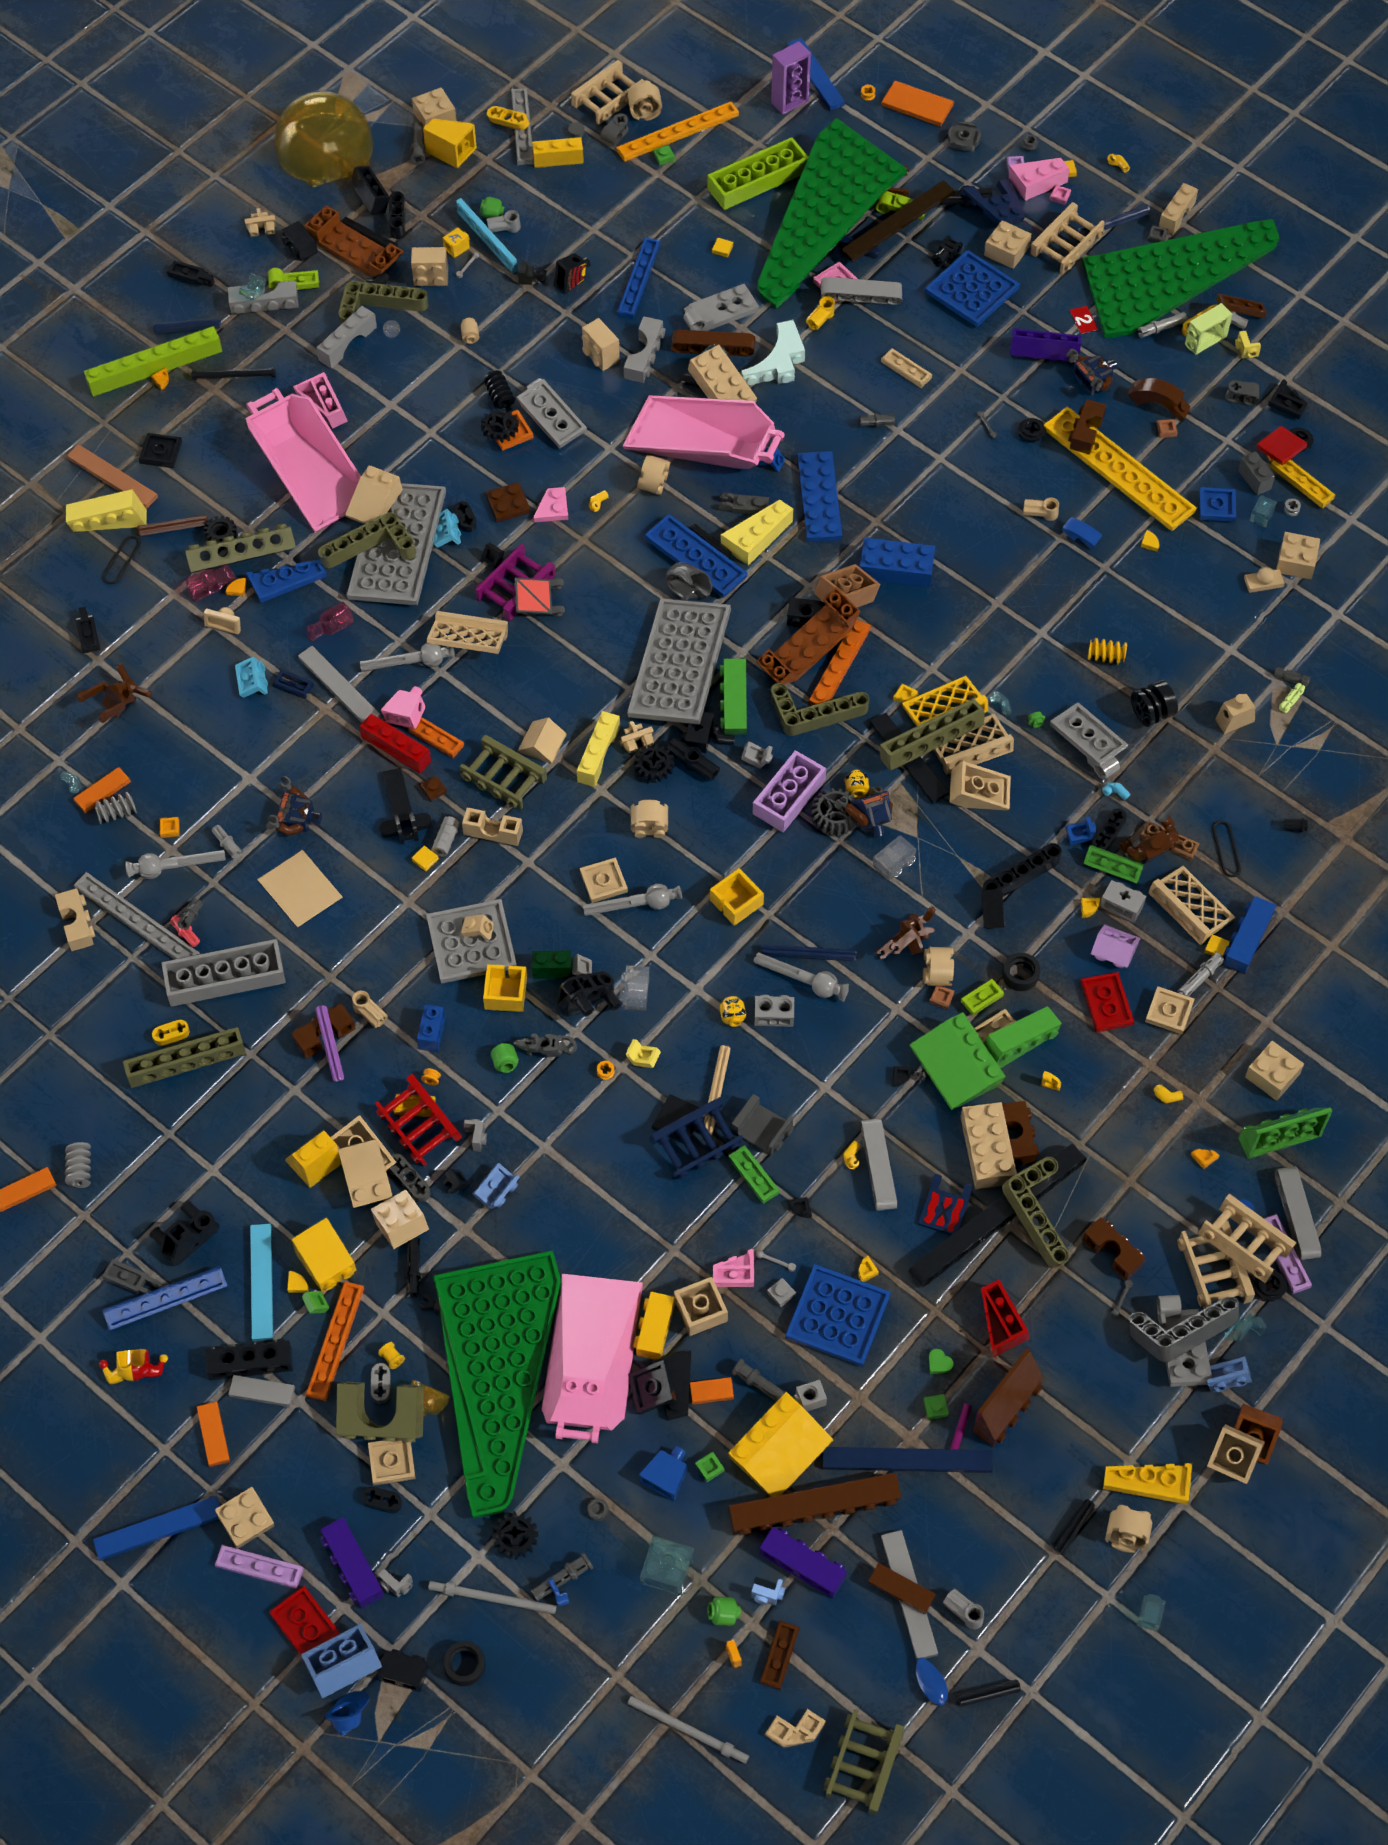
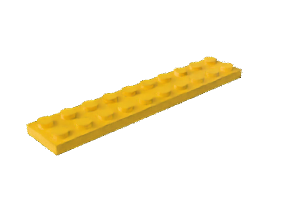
[1043,406,1197,531]

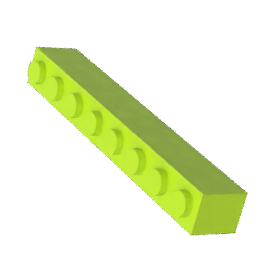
[84,326,222,397]

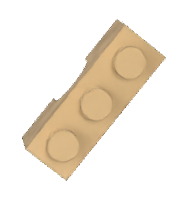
[1159,183,1198,235]
[462,808,523,846]
[55,888,96,951]

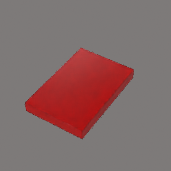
[1080,972,1134,1033]
[269,1586,341,1657]

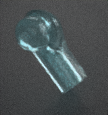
[989,691,1012,716]

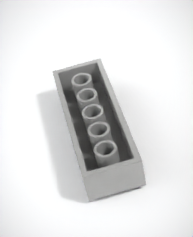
[161,939,286,1007]

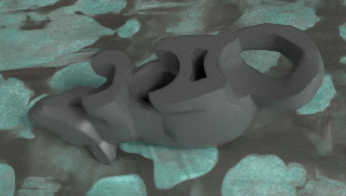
[513,1033,577,1057]

